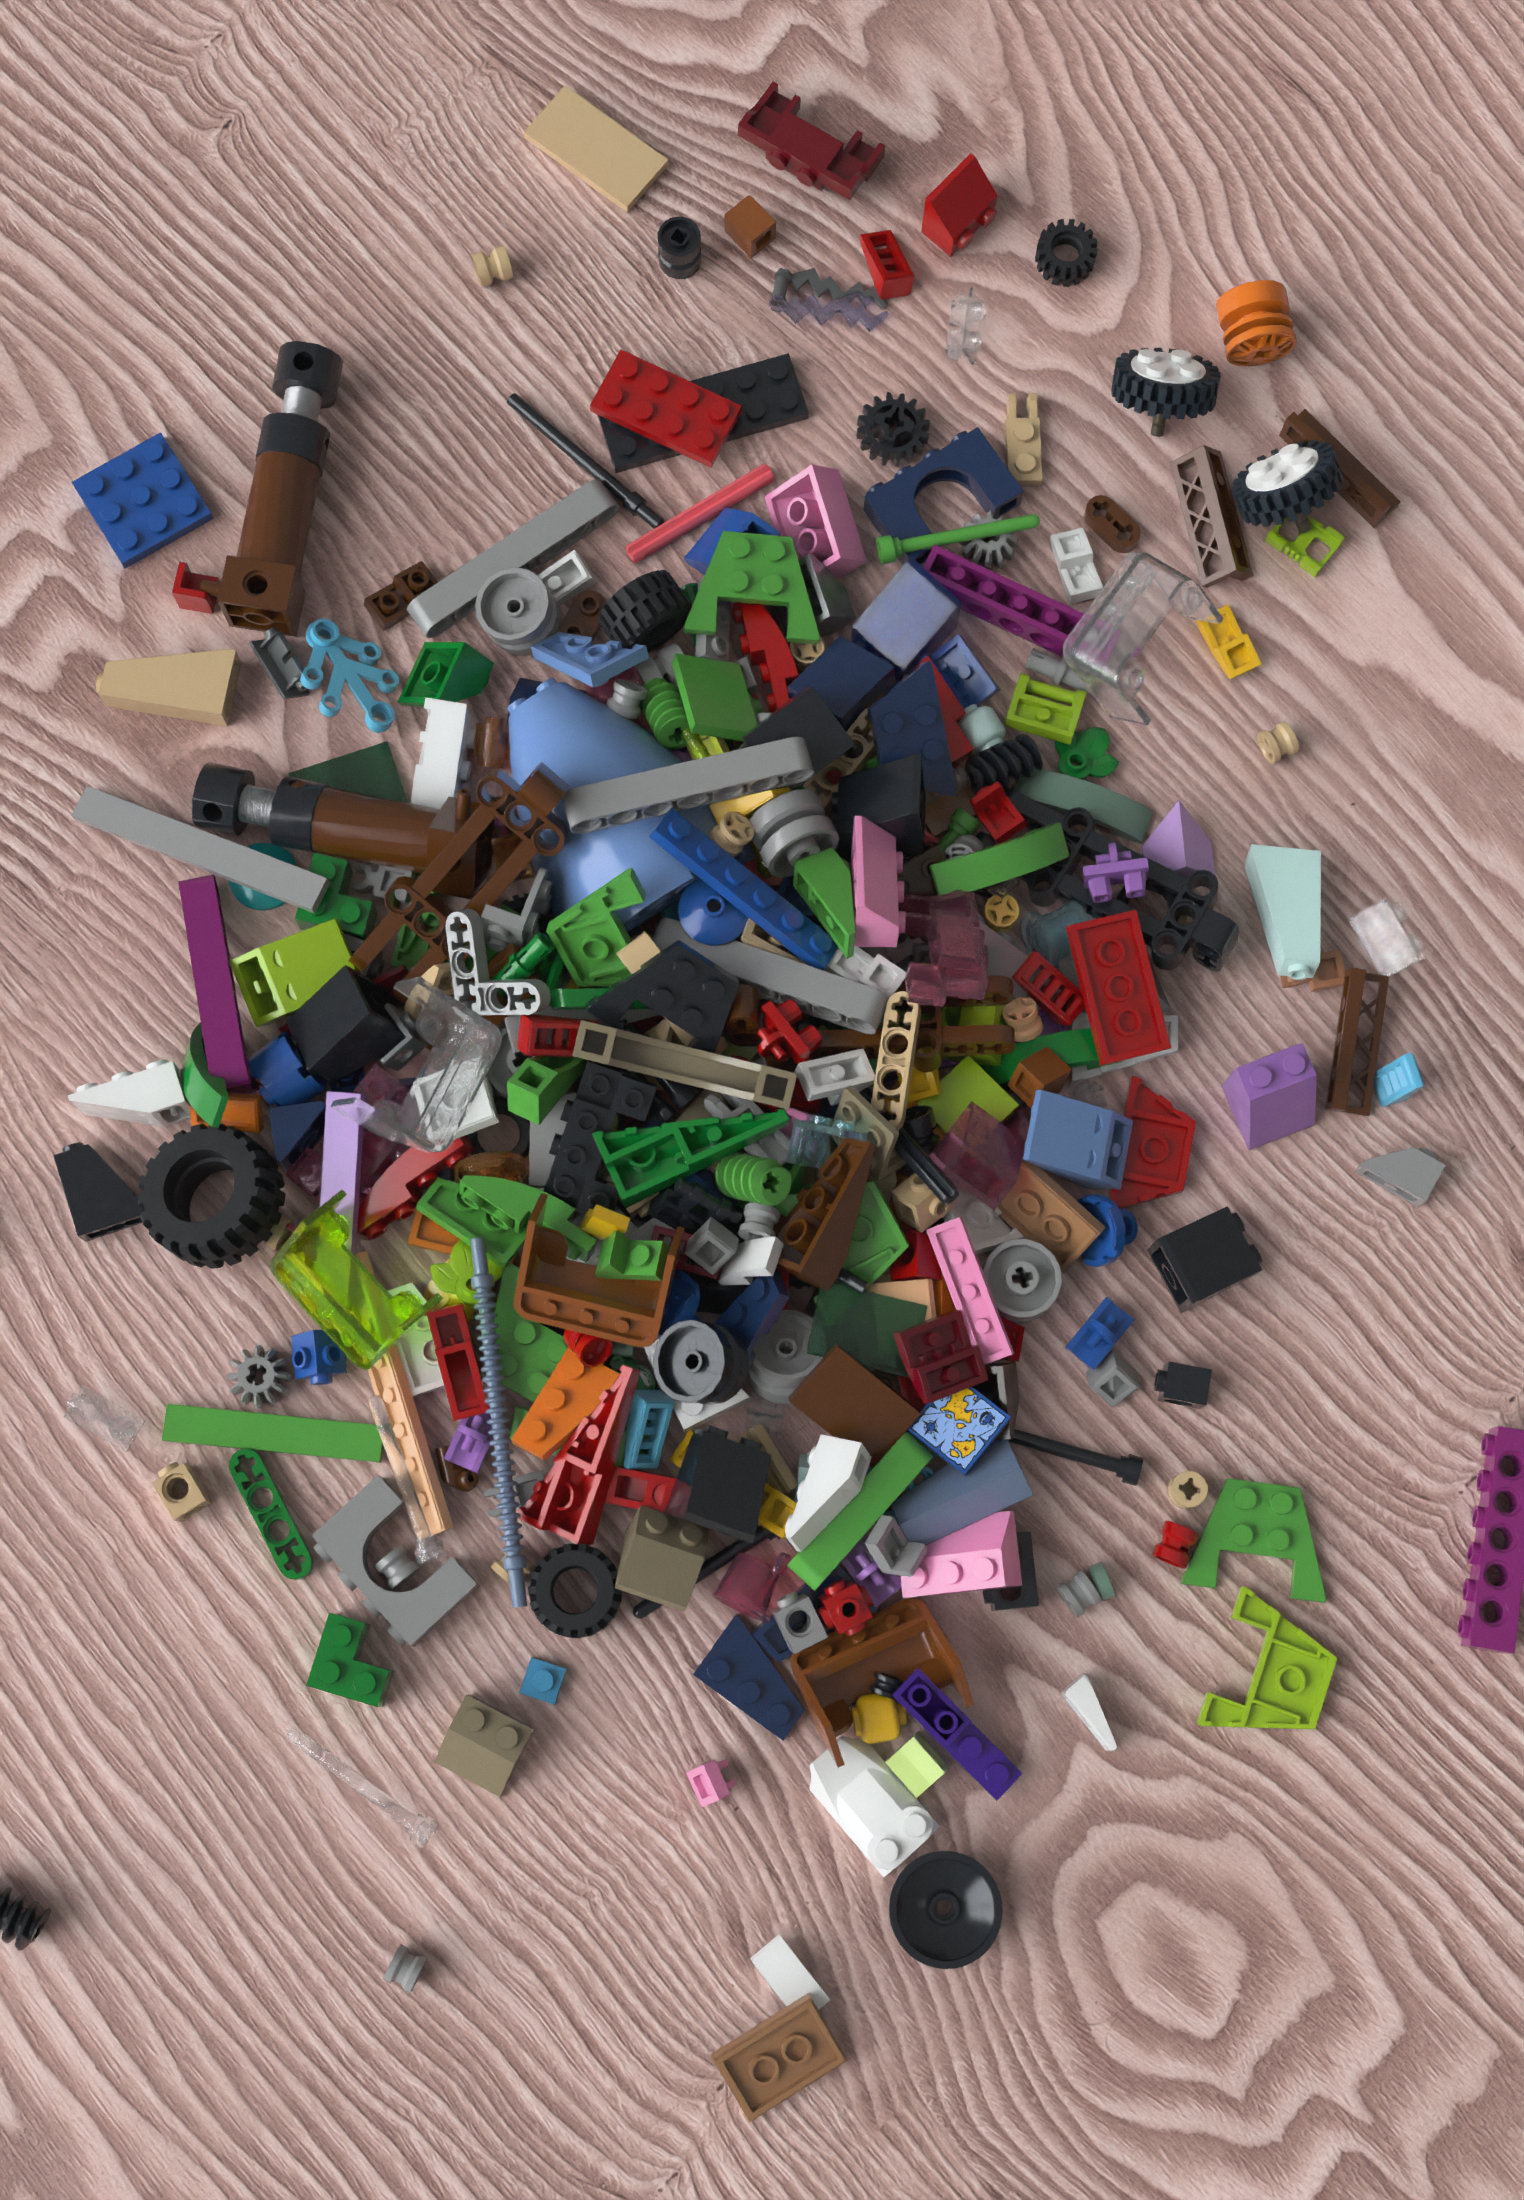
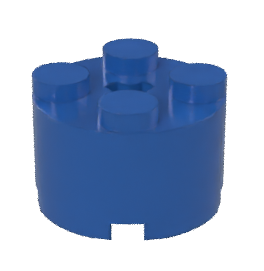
[247,1031,327,1107]

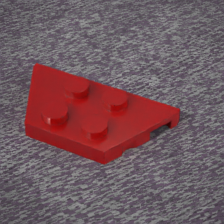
[1108,1076,1196,1209]

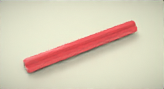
[625,464,774,563]

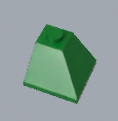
[397,642,494,706]

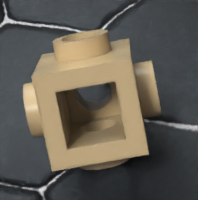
[891,1173,953,1233]

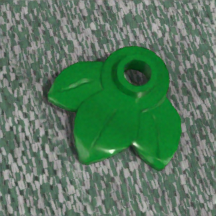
[1054,727,1119,780]

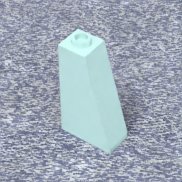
[1244,844,1321,980]

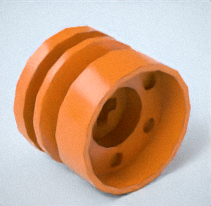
[1216,280,1297,366]

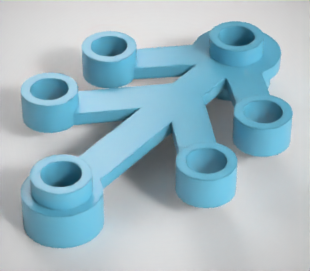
[300,619,399,733]

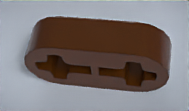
[1084,495,1141,553]

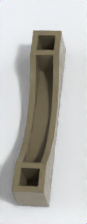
[572,1020,797,1110]

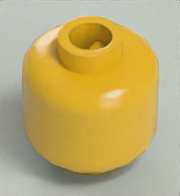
[851,1693,907,1744]

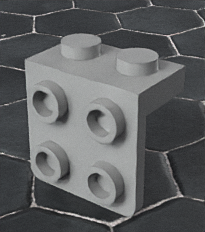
[481,867,553,952]

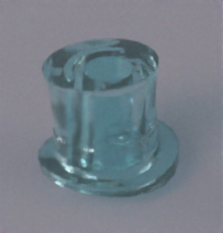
[1019,900,1090,971]

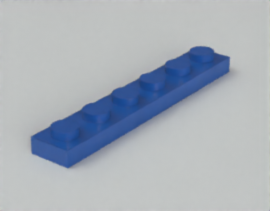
[649,808,839,970]

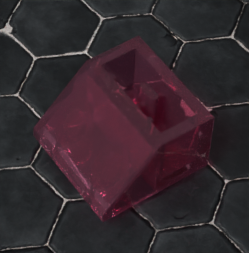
[929,1101,1025,1211]

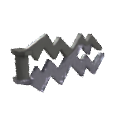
[769,268,888,332]

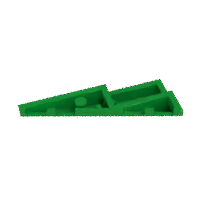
[592,1109,790,1209]

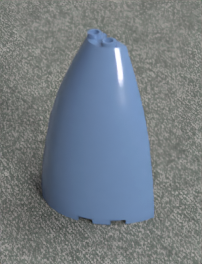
[507,678,759,938]

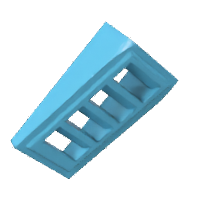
[1374,1052,1424,1107]
[624,1390,675,1469]

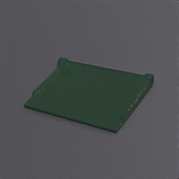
[288,741,408,803]
[807,1283,927,1378]

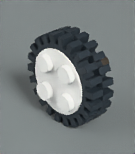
[1111,348,1221,437]
[1232,440,1344,533]

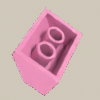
[764,464,867,579]
[850,816,905,947]
[900,1511,1022,1598]

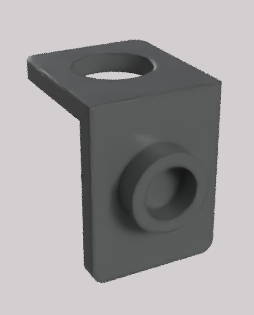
[381,1003,428,1071]

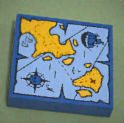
[907,1387,1011,1477]

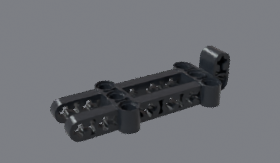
[975,789,1239,972]

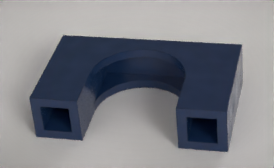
[863,427,1024,574]

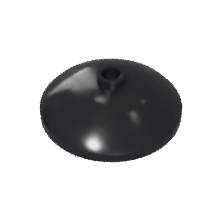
[889,1851,1003,1969]

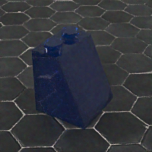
[851,557,962,683]

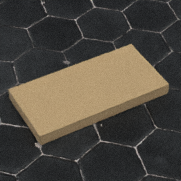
[524,85,669,213]

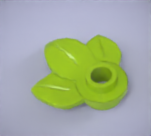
[431,1240,504,1307]

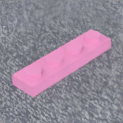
[926,1216,1014,1365]

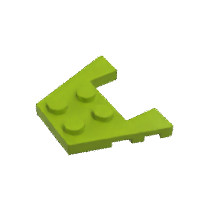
[1196,1586,1337,1729]

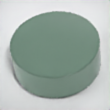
[1089,1562,1116,1601]

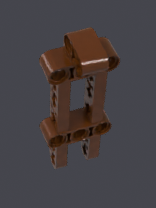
[348,762,570,1006]
[725,962,1015,1073]

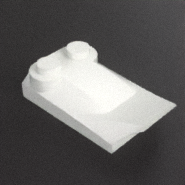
[809,1735,940,1877]

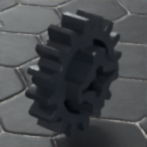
[856,392,930,467]

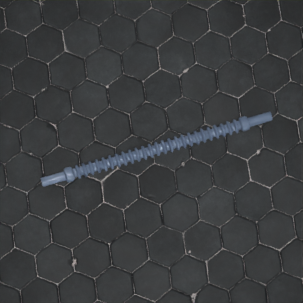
[470,1238,527,1608]

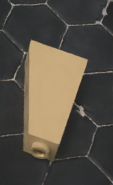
[96,649,242,726]

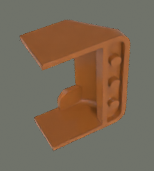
[513,1193,685,1347]
[790,1598,974,1768]

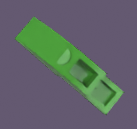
[459,1175,597,1263]

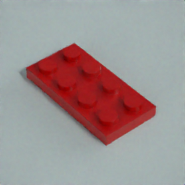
[590,349,742,468]
[1065,910,1171,1066]

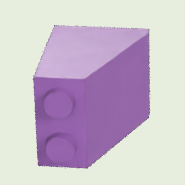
[1221,1042,1317,1150]

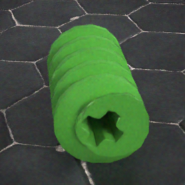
[639,678,698,749]
[715,1152,792,1206]

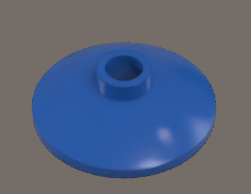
[678,879,749,946]

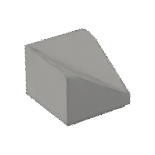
[685,1217,739,1275]
[1086,1350,1140,1407]

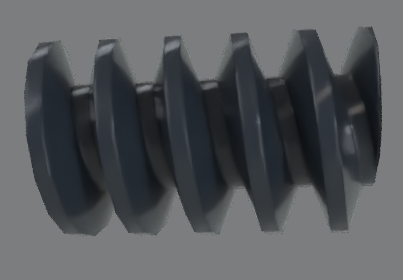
[965,734,1043,795]
[0,1887,51,1951]

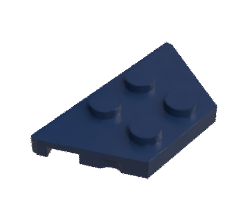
[867,661,958,797]

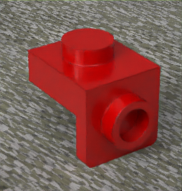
[970,782,1027,844]

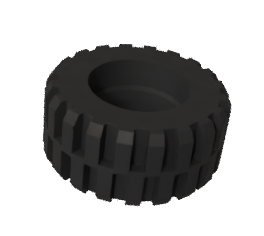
[138,1123,286,1269]

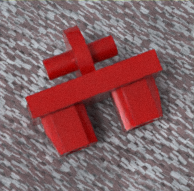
[757,999,822,1065]

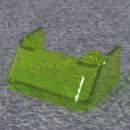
[270,1190,443,1370]

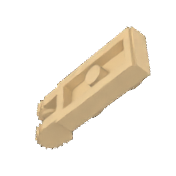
[1005,393,1043,486]

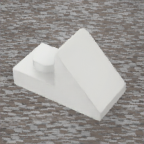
[795,1048,875,1106]

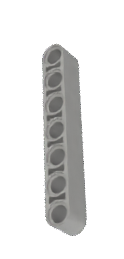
[407,479,620,638]
[562,737,814,834]
[652,918,889,1034]

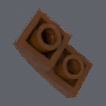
[364,561,438,631]

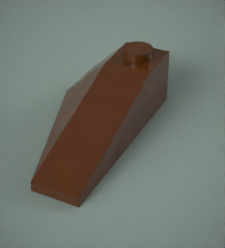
[773,1135,876,1292]

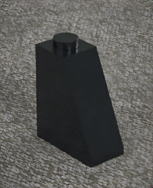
[53,1142,144,1242]

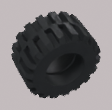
[598,570,692,653]
[528,1543,623,1638]

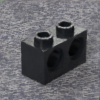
[983,1531,1039,1611]

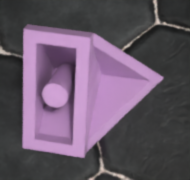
[1141,800,1215,878]

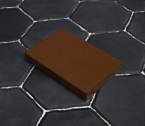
[788,1343,921,1468]

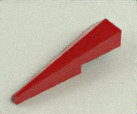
[516,1365,640,1545]

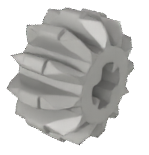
[959,510,1018,570]
[227,1345,291,1408]

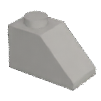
[1355,1147,1446,1208]

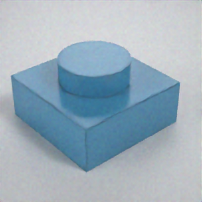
[519,1657,567,1705]

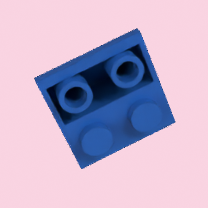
[684,507,780,576]

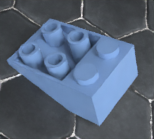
[1023,1090,1133,1190]

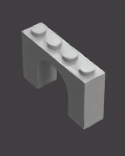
[312,1475,480,1647]

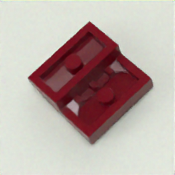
[893,1310,989,1404]

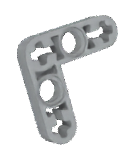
[446,908,551,1015]

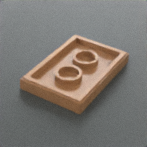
[985,1155,1106,1274]
[711,1993,848,2122]

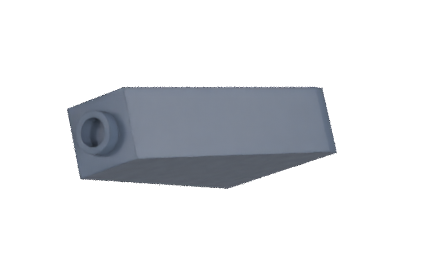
[891,1439,1033,1546]

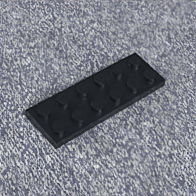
[597,353,809,473]

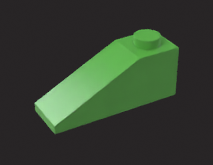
[793,847,856,959]

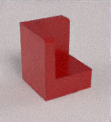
[172,562,221,614]

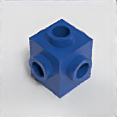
[291,1330,347,1385]

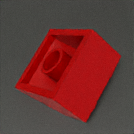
[921,153,998,257]

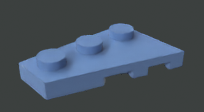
[531,632,649,687]

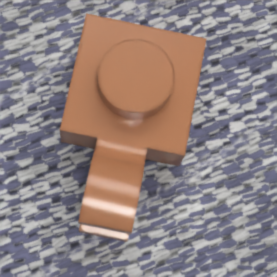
[1280,949,1345,992]

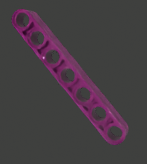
[179,874,251,1089]

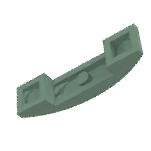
[1013,768,1153,844]

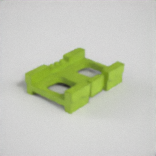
[1265,514,1345,577]

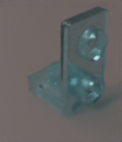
[786,1114,868,1168]

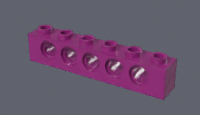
[917,544,1122,675]
[1458,1426,1524,1654]

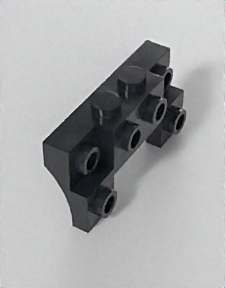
[544,1060,657,1215]

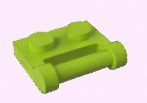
[1004,673,1087,745]

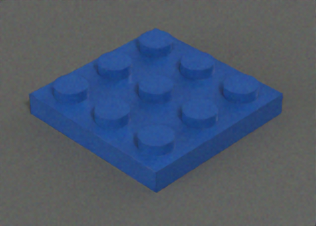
[72,432,214,569]

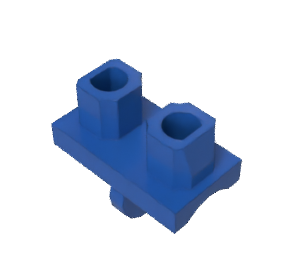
[1065,1297,1135,1371]

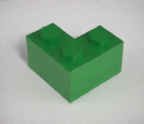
[295,853,378,941]
[306,1613,394,1707]

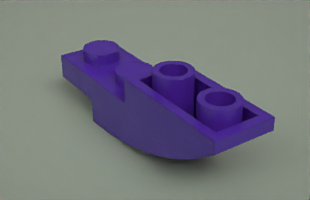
[892,1668,1023,1801]

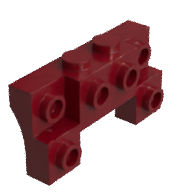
[738,81,885,200]

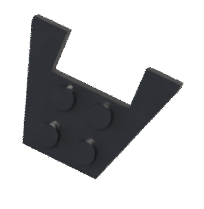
[586,940,739,1053]

